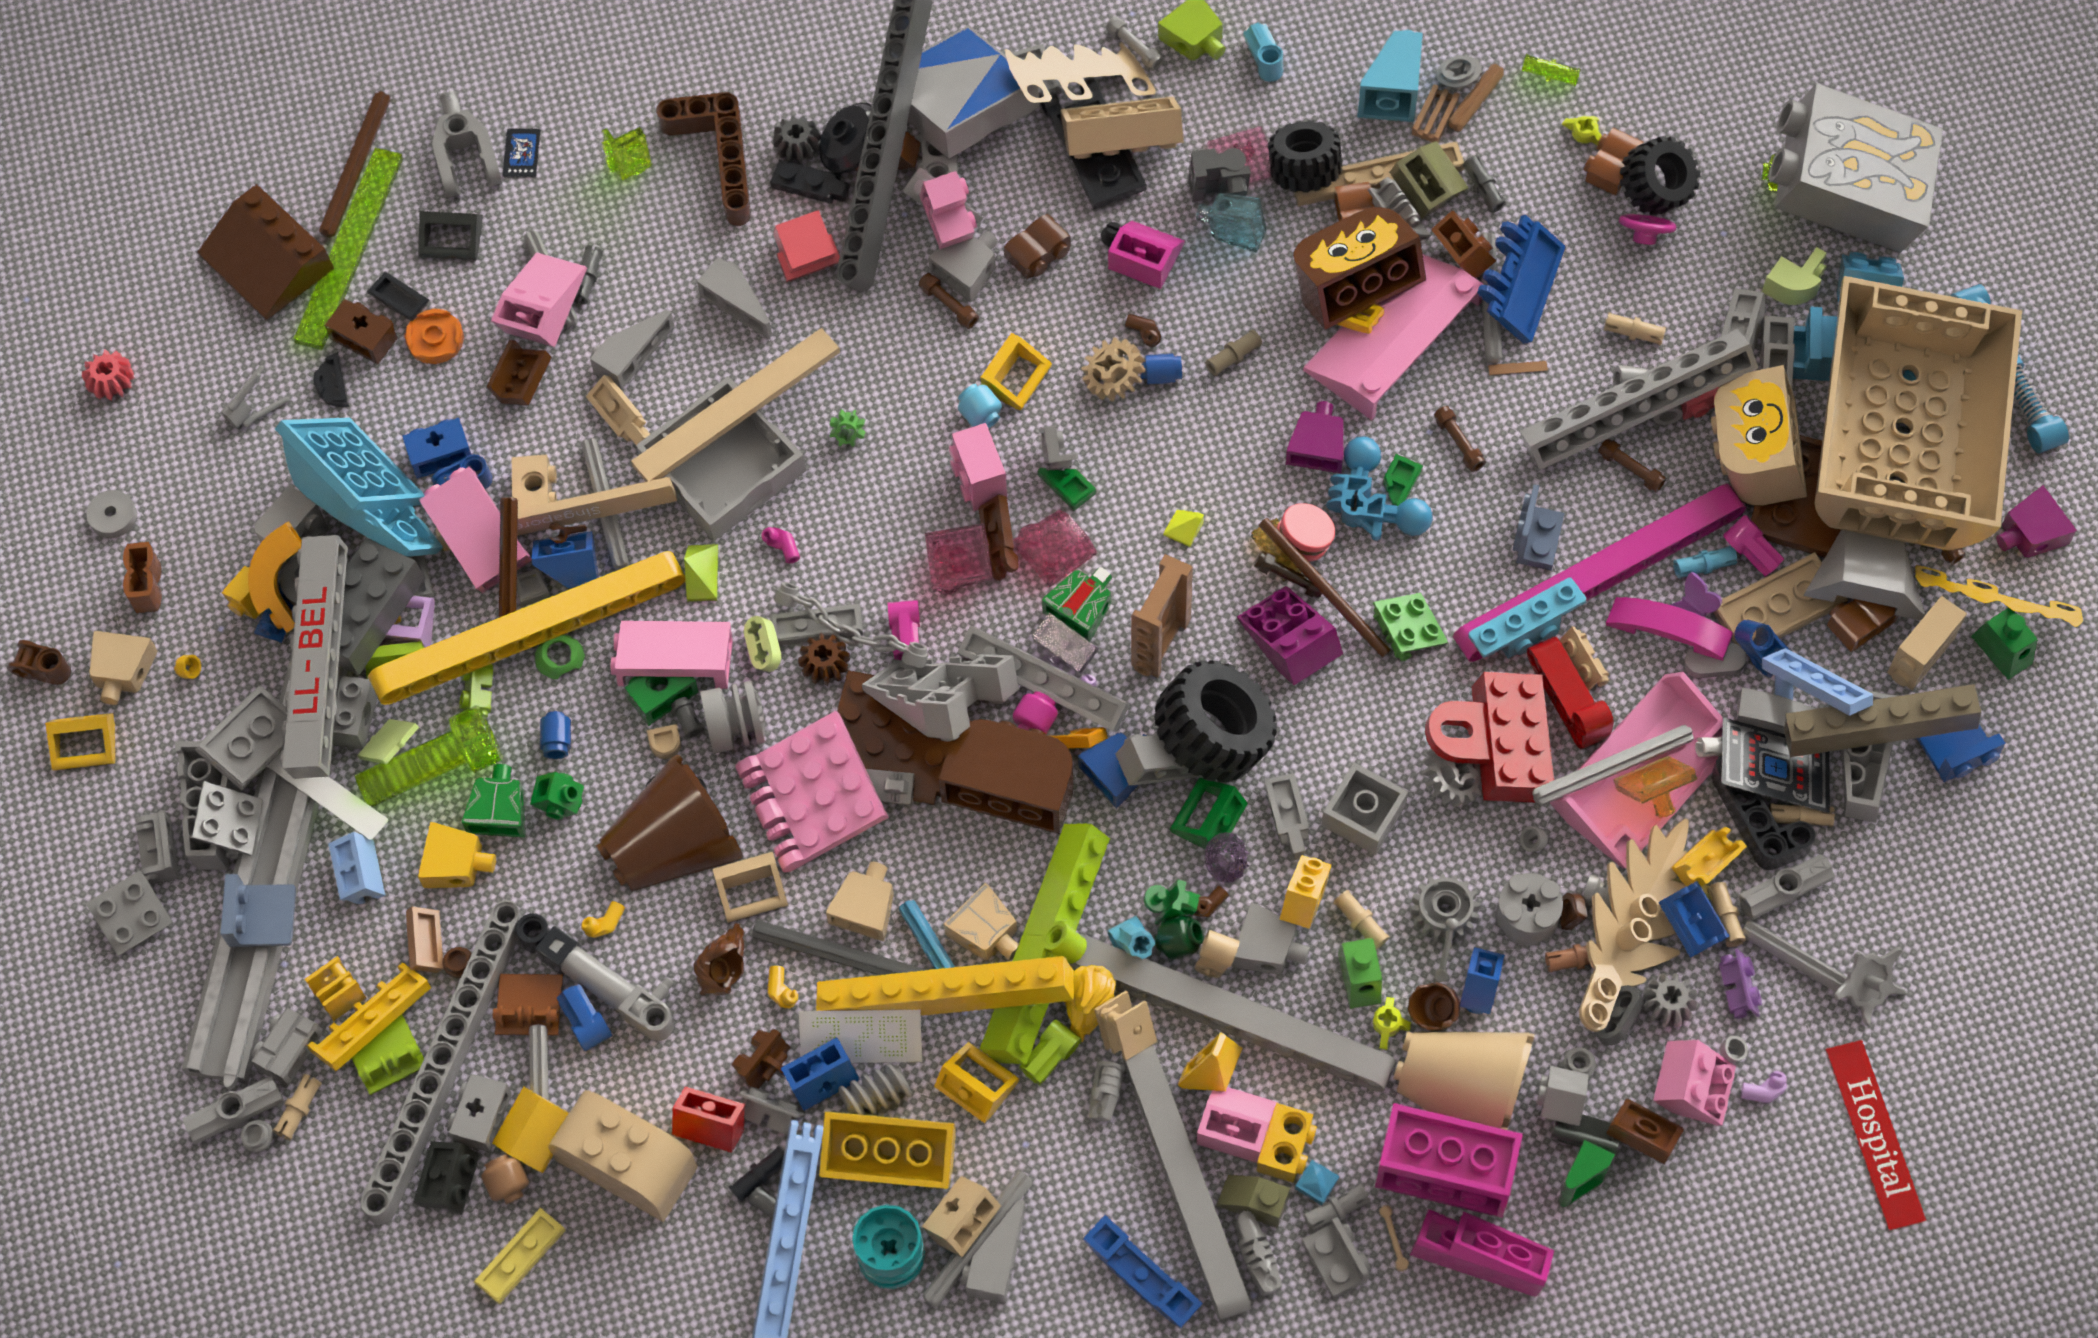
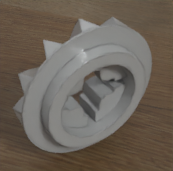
[1436,56,1482,92]

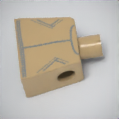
[944,883,1019,961]

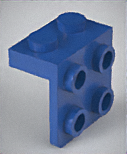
[1917,724,2006,782]

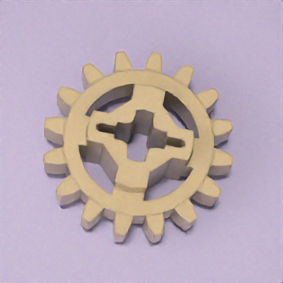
[1082,337,1146,401]

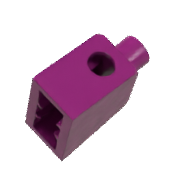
[1285,401,1343,474]
[1996,485,2077,558]

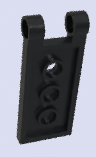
[1039,77,1147,210]

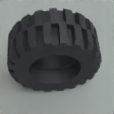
[1154,660,1277,782]

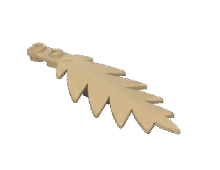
[1579,818,1689,1032]

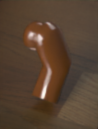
[1125,313,1161,347]
[1193,886,1229,917]

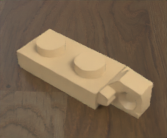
[586,375,650,445]

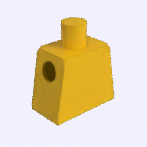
[418,822,496,889]

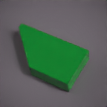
[1383,454,1423,506]
[1037,467,1096,511]

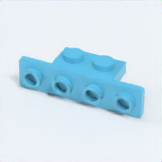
[1468,577,1586,659]

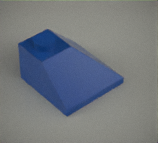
[532,531,599,588]

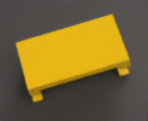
[1671,827,1747,887]

